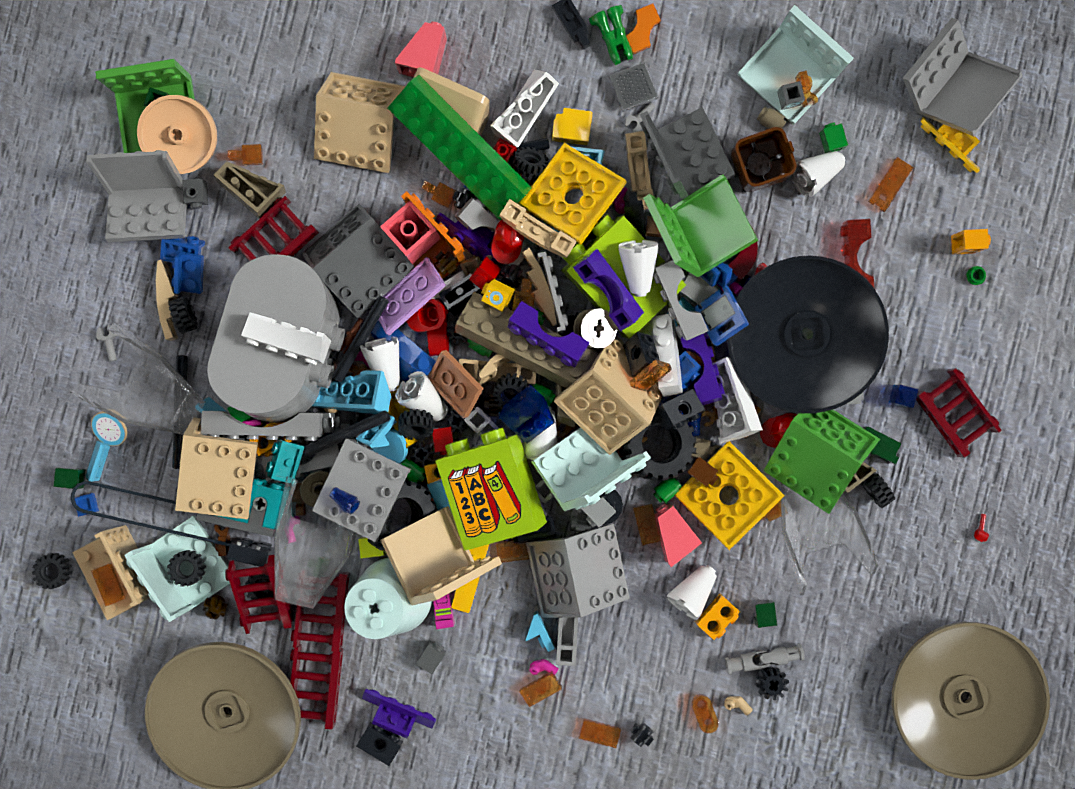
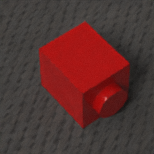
[469,257,501,290]
[433,427,454,455]

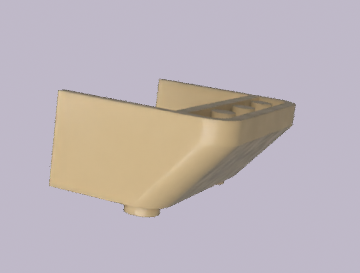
[414,67,489,136]

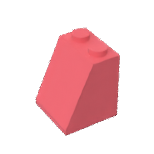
[395,21,447,77]
[380,201,441,264]
[654,503,702,567]

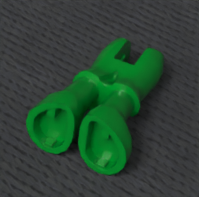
[589,5,633,66]

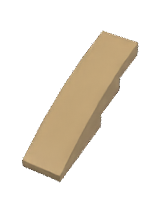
[521,248,557,326]
[156,260,180,341]

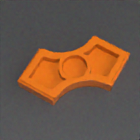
[626,3,661,55]

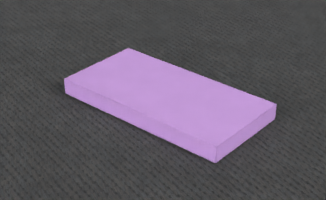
[372,257,446,335]

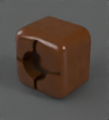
[731,127,797,192]

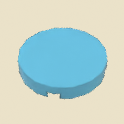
[372,428,408,463]

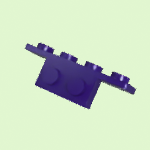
[435,212,499,265]
[362,689,436,738]

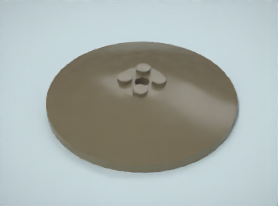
[892,622,1050,780]
[145,642,301,789]

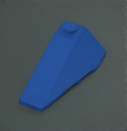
[371,320,436,383]

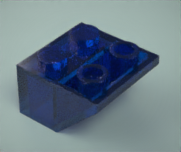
[499,384,555,443]

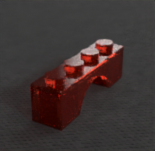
[840,219,874,287]

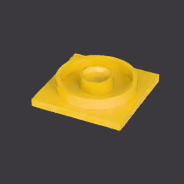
[519,143,627,245]
[675,441,785,550]

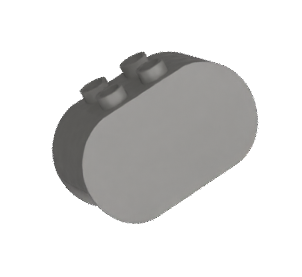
[207,255,345,423]

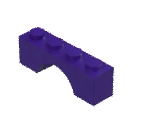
[573,249,644,331]
[507,301,590,368]
[680,332,725,405]

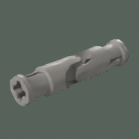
[725,644,805,675]

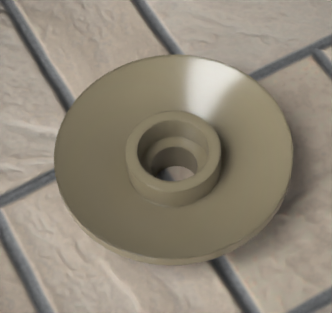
[300,471,329,507]

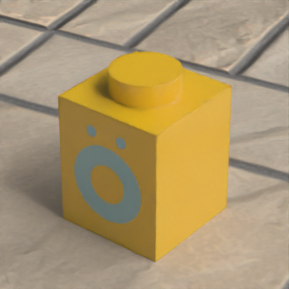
[481,279,515,311]

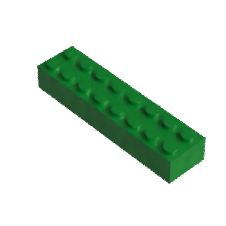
[387,75,532,221]

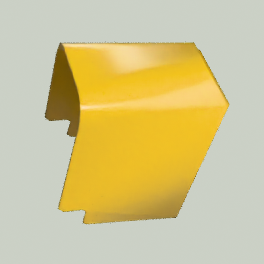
[552,108,593,145]

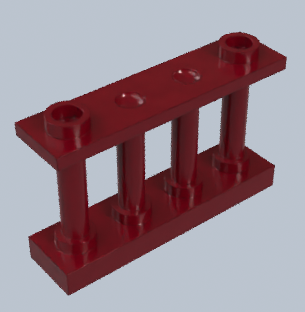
[228,196,319,261]
[913,368,1002,458]
[225,554,294,634]
[291,568,350,652]
[290,644,344,730]

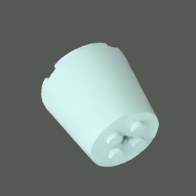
[345,558,432,639]

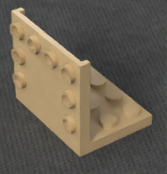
[314,72,405,173]
[554,338,663,455]
[175,417,258,519]
[381,506,502,606]
[72,525,150,620]

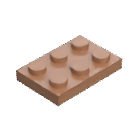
[428,350,484,418]

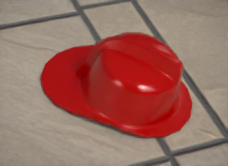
[491,219,525,264]
[406,299,449,332]
[760,413,797,448]

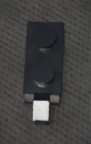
[552,0,590,50]
[624,190,646,240]
[503,516,556,544]

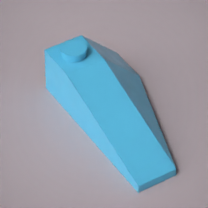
[312,370,391,414]

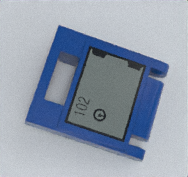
[694,285,749,346]

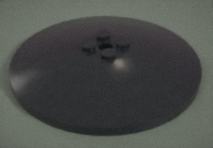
[727,255,889,413]

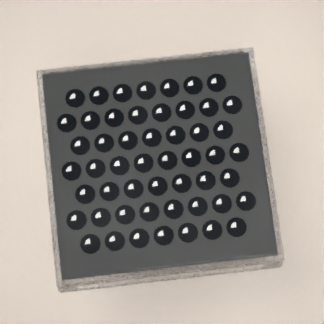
[609,62,658,112]

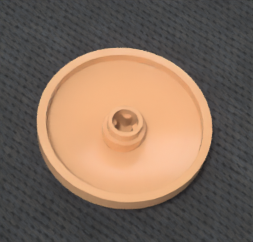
[137,95,217,174]

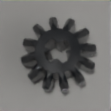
[755,667,789,700]

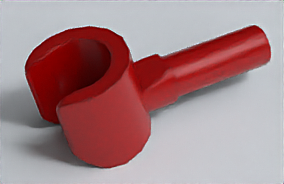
[974,514,989,542]

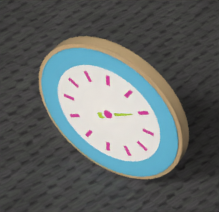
[91,411,127,446]

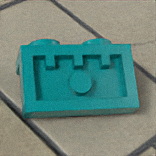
[266,438,304,484]

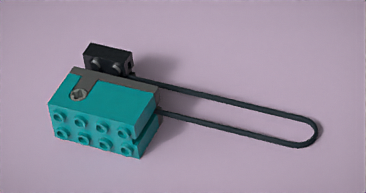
[70,478,290,567]

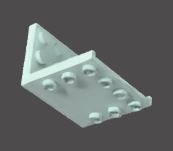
[737,5,854,125]
[532,427,651,511]
[124,515,230,622]

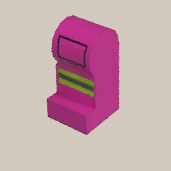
[433,594,455,629]

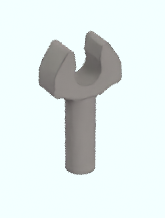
[625,102,656,133]
[96,325,118,362]

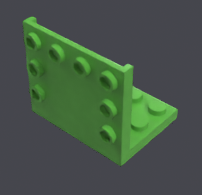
[95,59,195,153]
[643,174,758,277]
[763,410,880,514]

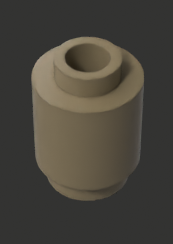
[756,106,786,129]

